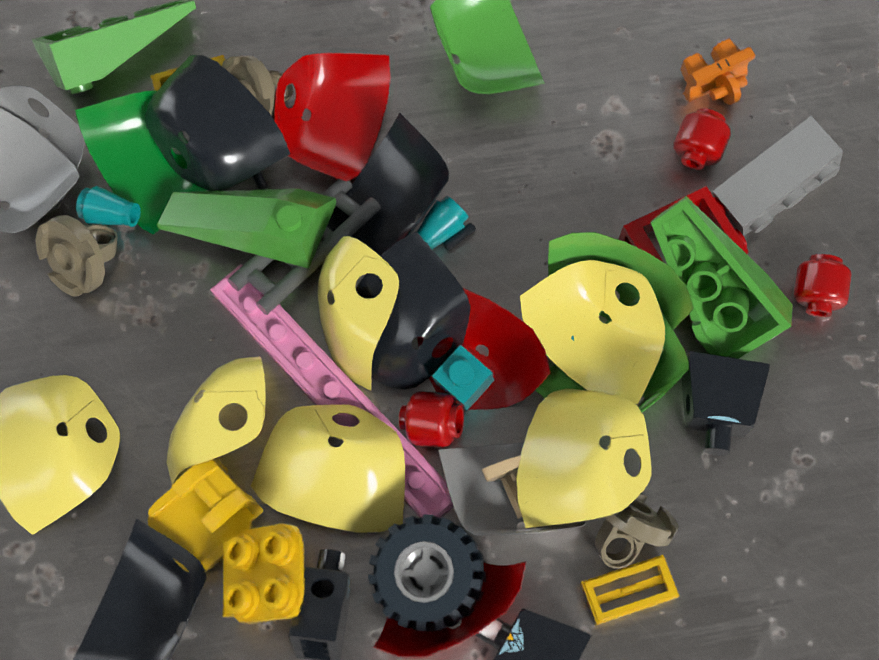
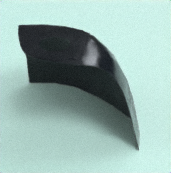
[145,55,290,191]
[327,112,449,256]
[356,232,471,390]
[73,518,207,660]

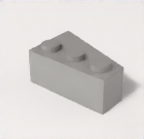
[713,116,843,236]

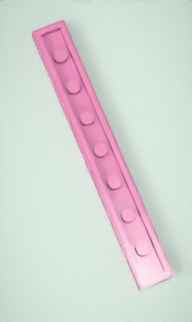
[210,264,453,518]

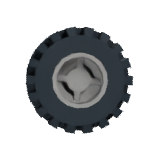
[368,514,486,631]

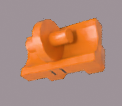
[680,38,756,105]

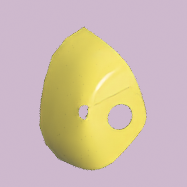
[318,236,399,391]
[520,260,665,404]
[166,356,266,485]
[0,375,120,535]
[516,388,651,528]
[251,404,405,533]

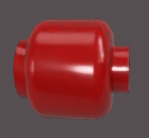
[673,108,731,170]
[794,254,852,317]
[399,391,464,448]

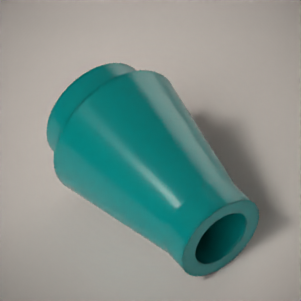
[76,186,141,227]
[417,196,469,250]

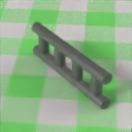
[228,179,381,315]

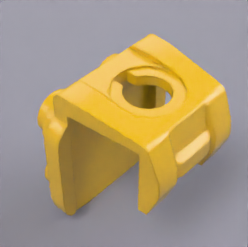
[148,458,263,572]
[223,524,304,623]

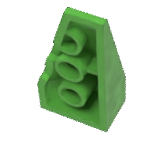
[32,0,196,94]
[157,189,337,269]
[651,196,793,359]

